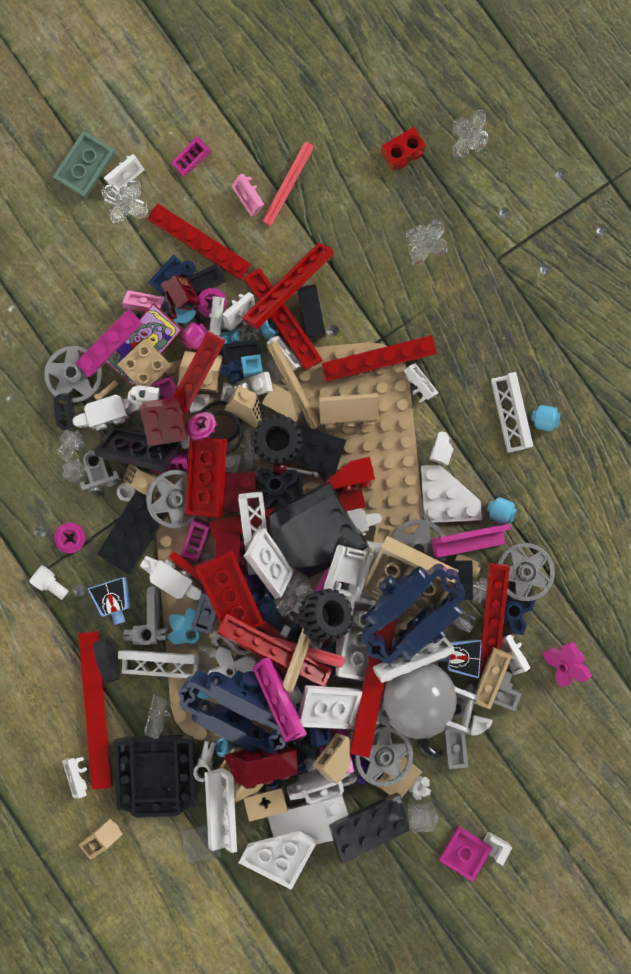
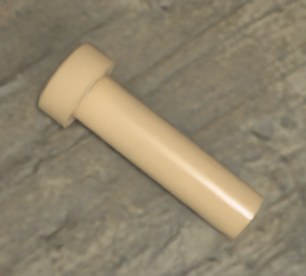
[93,380,119,400]

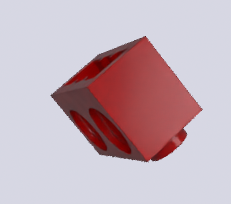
[381,127,426,171]

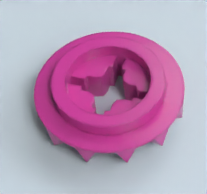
[197,288,227,319]
[186,412,217,441]
[54,523,86,553]

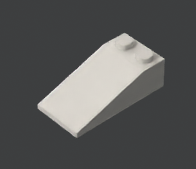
[336,596,377,681]
[268,794,349,844]

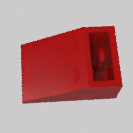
[324,457,375,493]

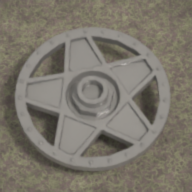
[45,346,102,403]
[146,470,197,528]
[392,519,447,560]
[498,543,555,601]
[355,726,413,787]

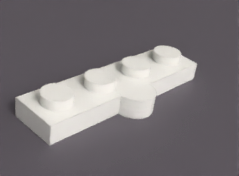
[373,637,455,683]

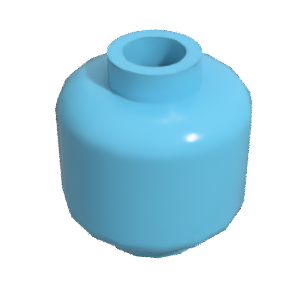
[531,405,561,431]
[487,497,517,525]

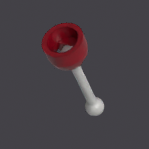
[272,464,319,478]

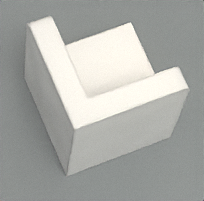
[483,832,512,865]

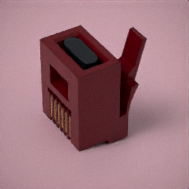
[161,275,201,319]

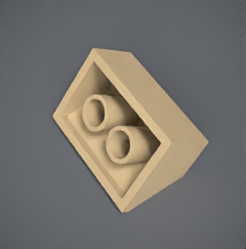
[319,393,379,429]

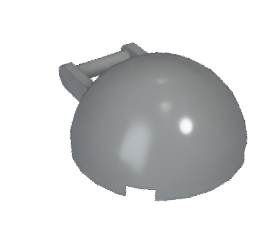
[381,663,478,739]

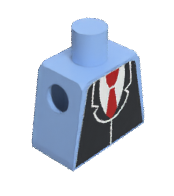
[88,577,131,625]
[437,639,482,678]

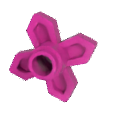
[543,642,592,687]

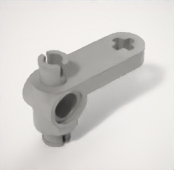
[124,586,168,645]

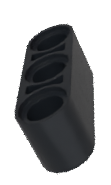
[297,284,326,340]

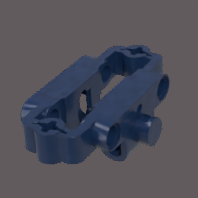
[362,564,465,663]
[178,670,287,754]

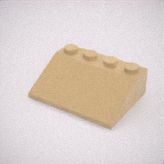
[362,536,459,618]

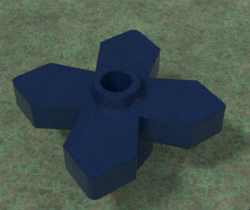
[504,589,536,635]

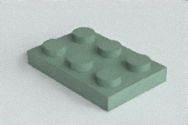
[53,130,116,199]

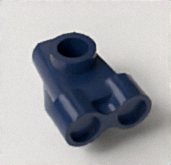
[220,360,244,384]
[249,582,275,606]

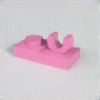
[232,174,264,217]
[122,291,165,312]

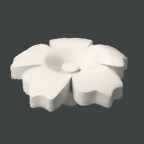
[409,776,431,800]

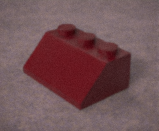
[224,746,298,789]

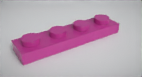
[76,309,143,377]

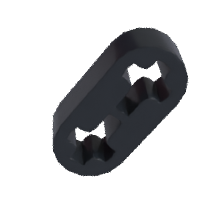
[53,393,75,430]

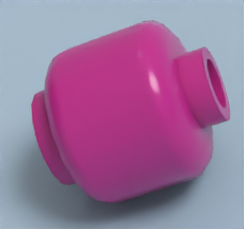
[180,322,208,350]

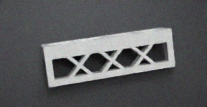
[491,372,533,453]
[238,491,267,575]
[118,650,199,678]
[205,768,237,853]

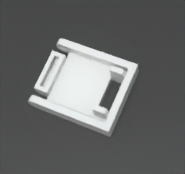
[323,545,373,598]

